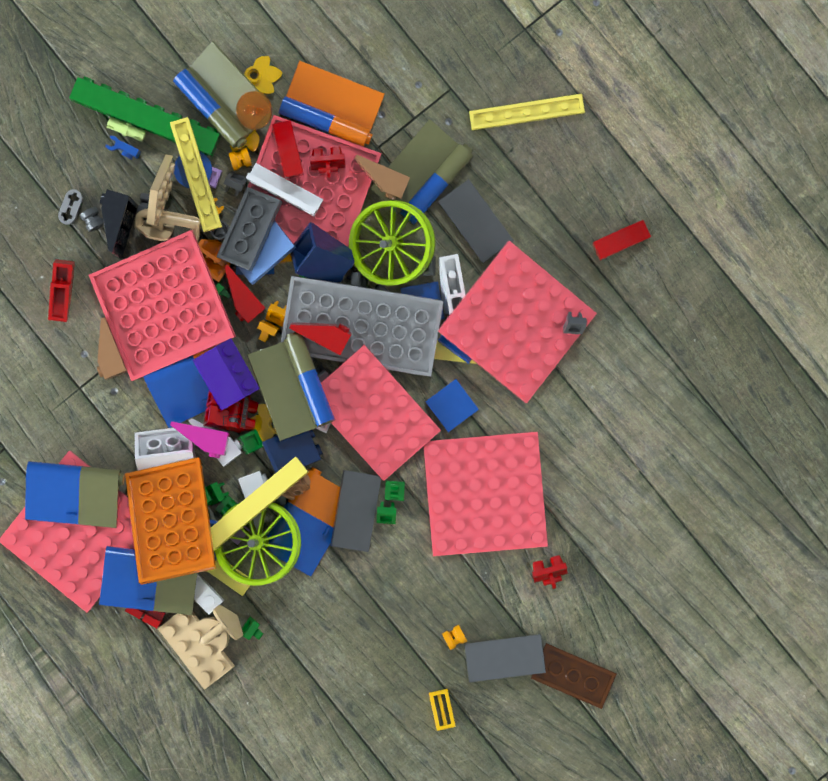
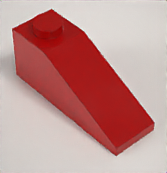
[224,263,265,323]
[289,322,352,355]

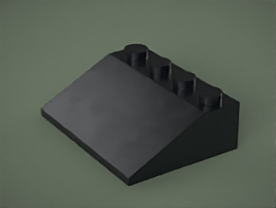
[100,189,138,260]

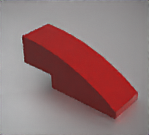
[272,120,304,179]
[592,220,651,261]
[48,259,75,322]

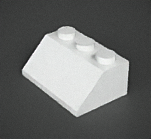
[135,428,196,471]

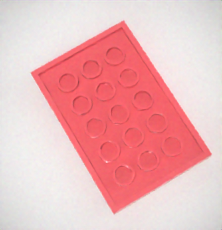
[321,344,441,481]

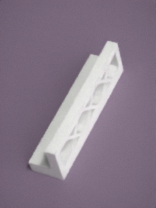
[246,163,323,217]

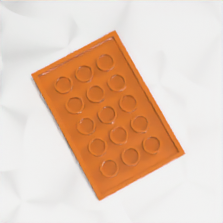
[125,457,216,585]

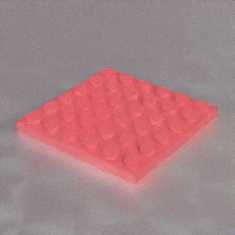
[248,115,382,247]
[89,230,236,381]
[437,241,597,403]
[423,432,548,556]
[0,451,135,613]

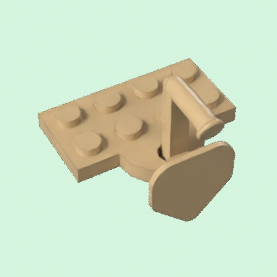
[134,155,201,242]
[158,605,243,690]

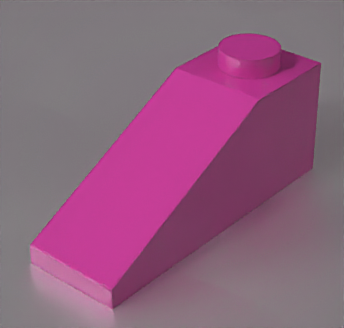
[170,422,230,458]

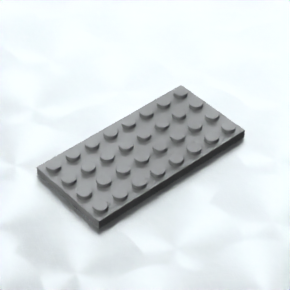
[281,275,444,377]

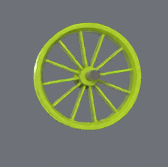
[349,200,435,286]
[215,502,301,586]

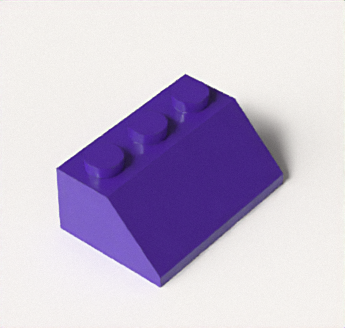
[192,338,260,411]

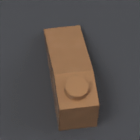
[354,155,410,200]
[96,317,127,380]

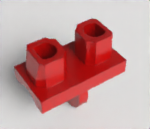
[310,146,346,178]
[532,555,568,589]

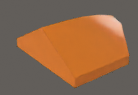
[198,239,231,282]

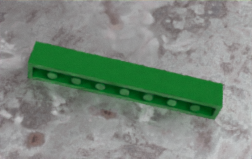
[69,76,221,157]

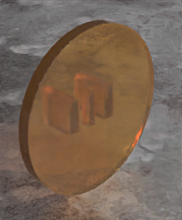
[236,91,272,130]

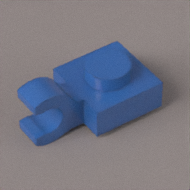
[105,136,141,160]

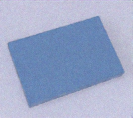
[238,220,296,285]

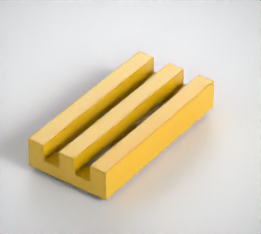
[429,689,456,731]

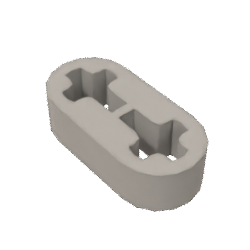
[58,189,83,225]

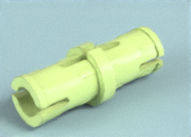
[107,116,147,142]

